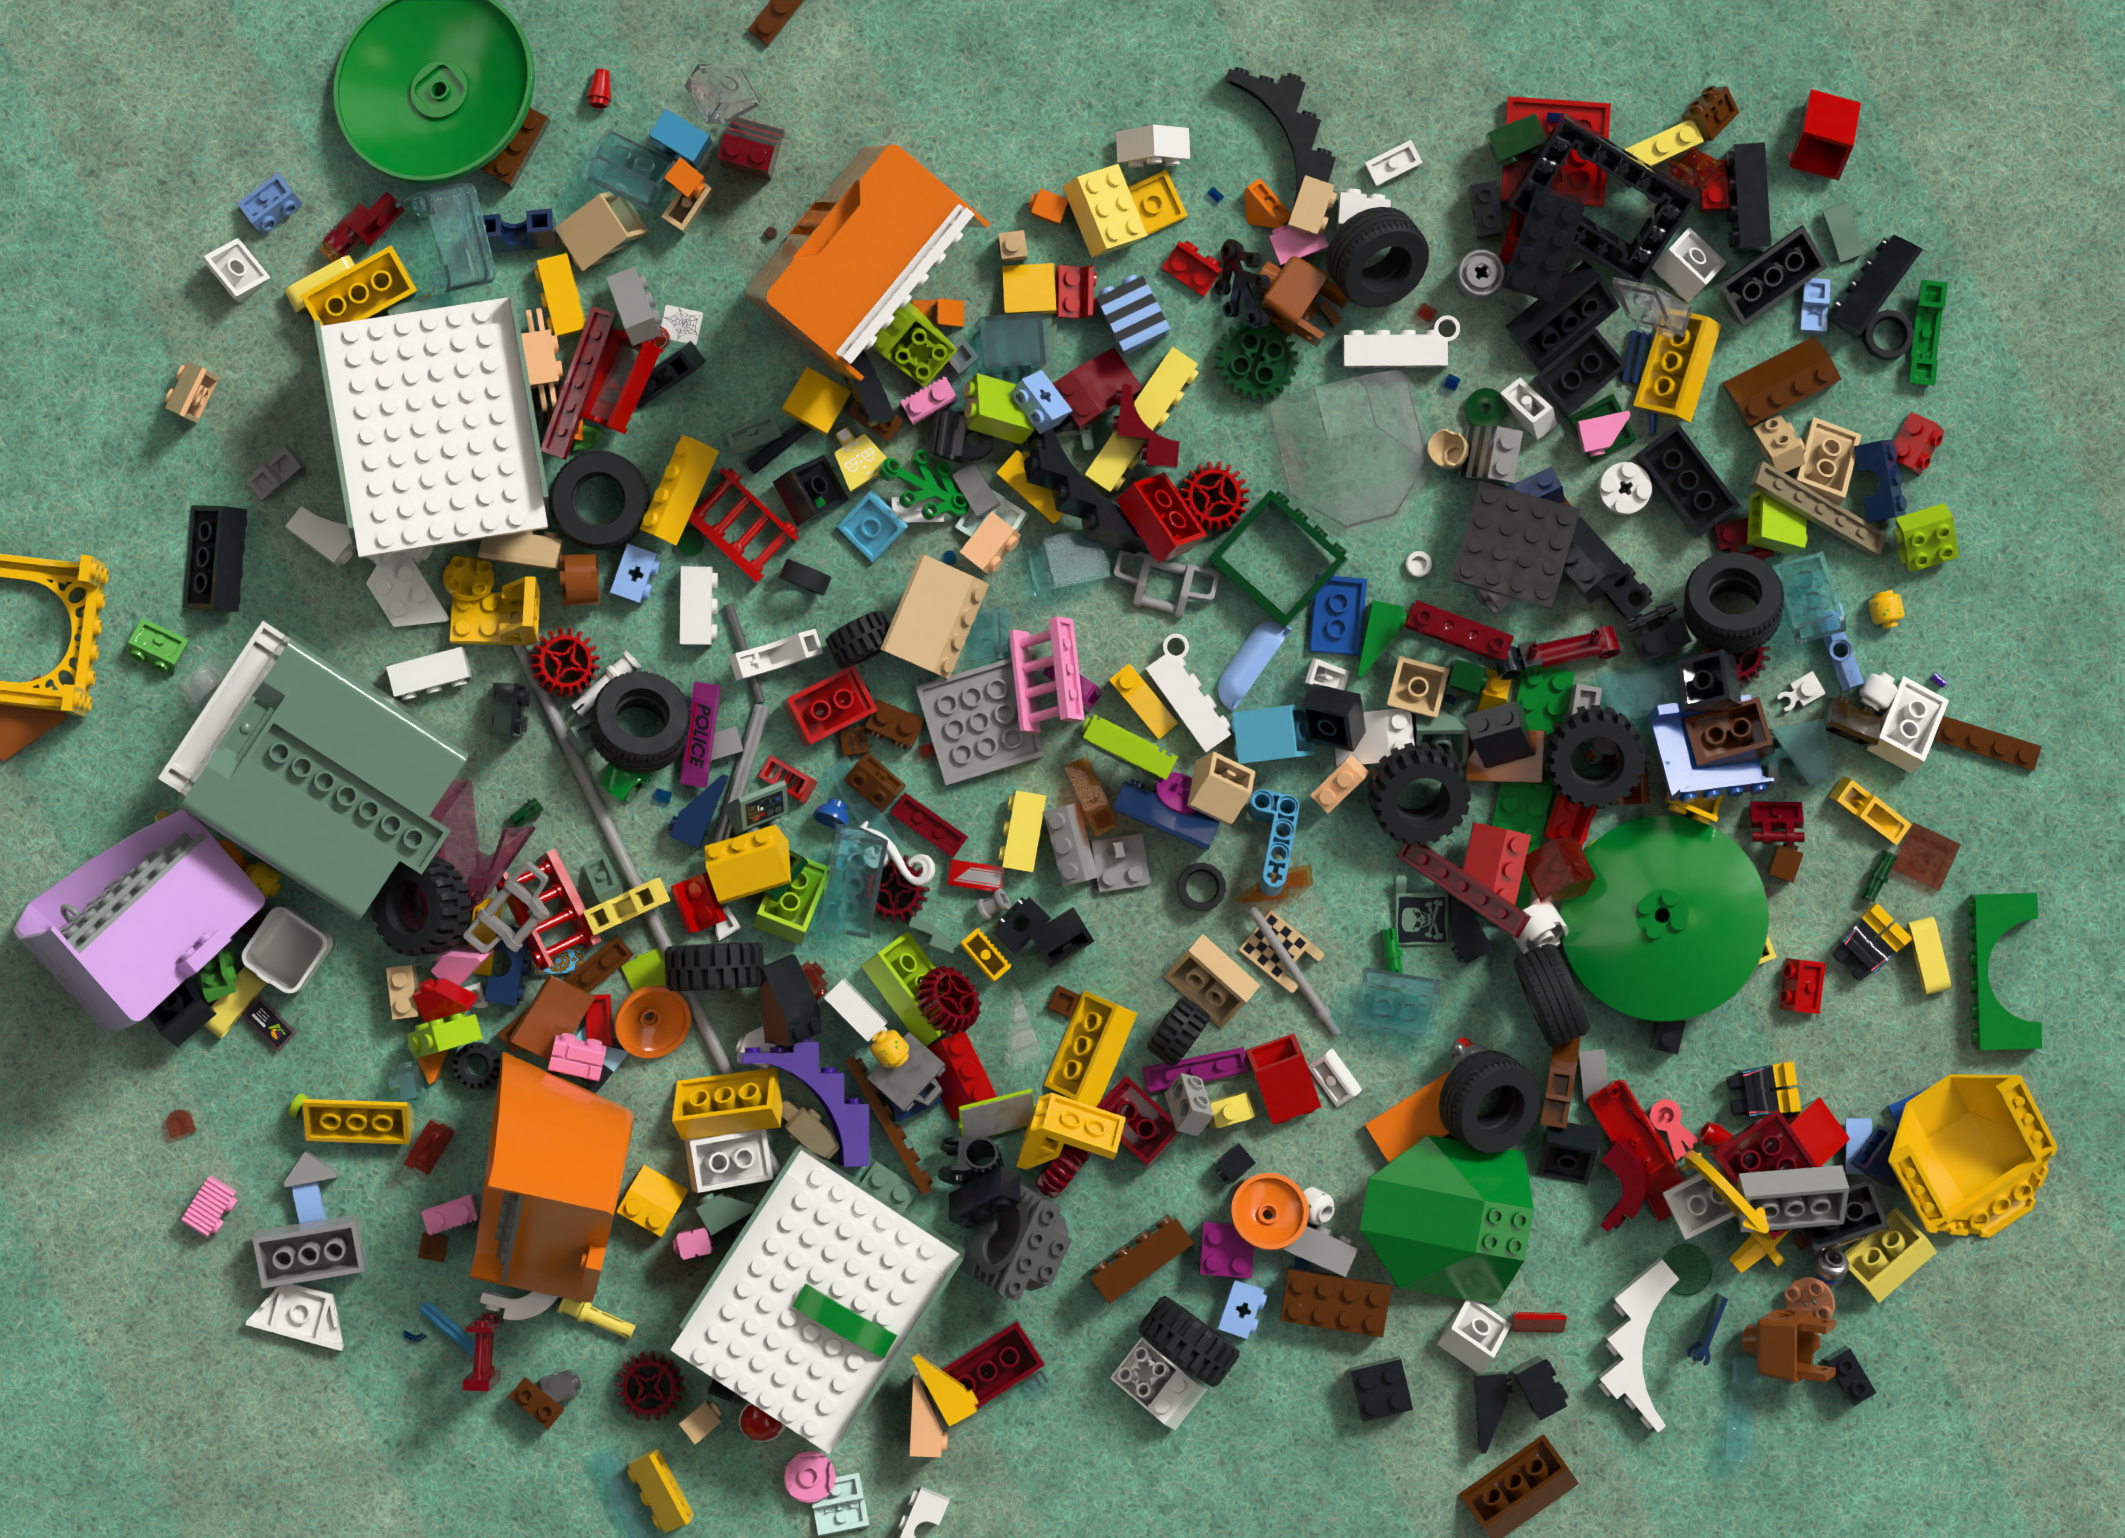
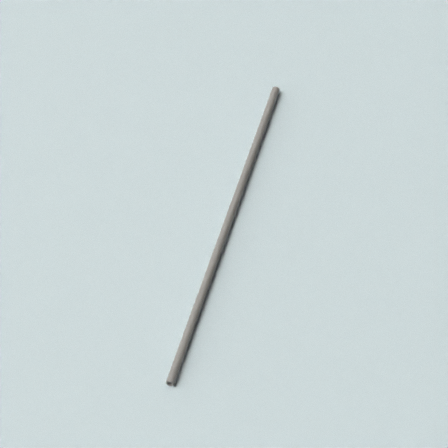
[512,645,782,1176]

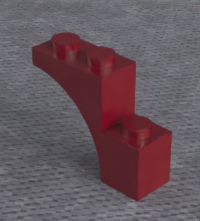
[1113,384,1180,469]

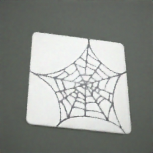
[659,305,703,345]

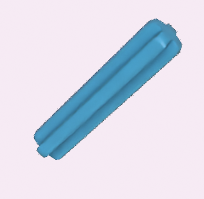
[419,1301,474,1358]

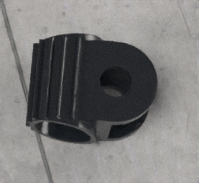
[929,411,994,464]
[938,1136,1004,1186]

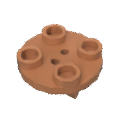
[1785,1277,1835,1319]

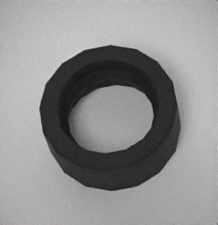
[1862,310,1914,360]
[779,559,831,596]
[1177,862,1226,911]

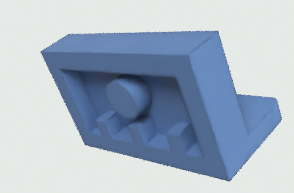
[237,172,303,235]

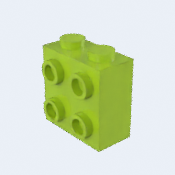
[1747,491,1807,555]
[1893,503,1959,572]
[407,1012,483,1059]

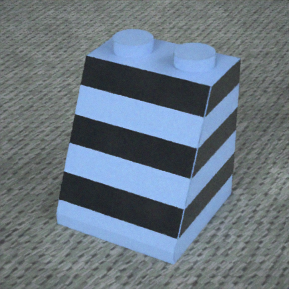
[1096,274,1170,356]

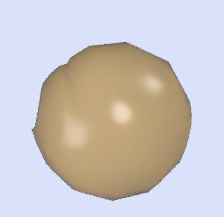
[1427,429,1469,470]

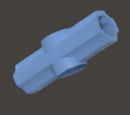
[1815,611,1864,692]

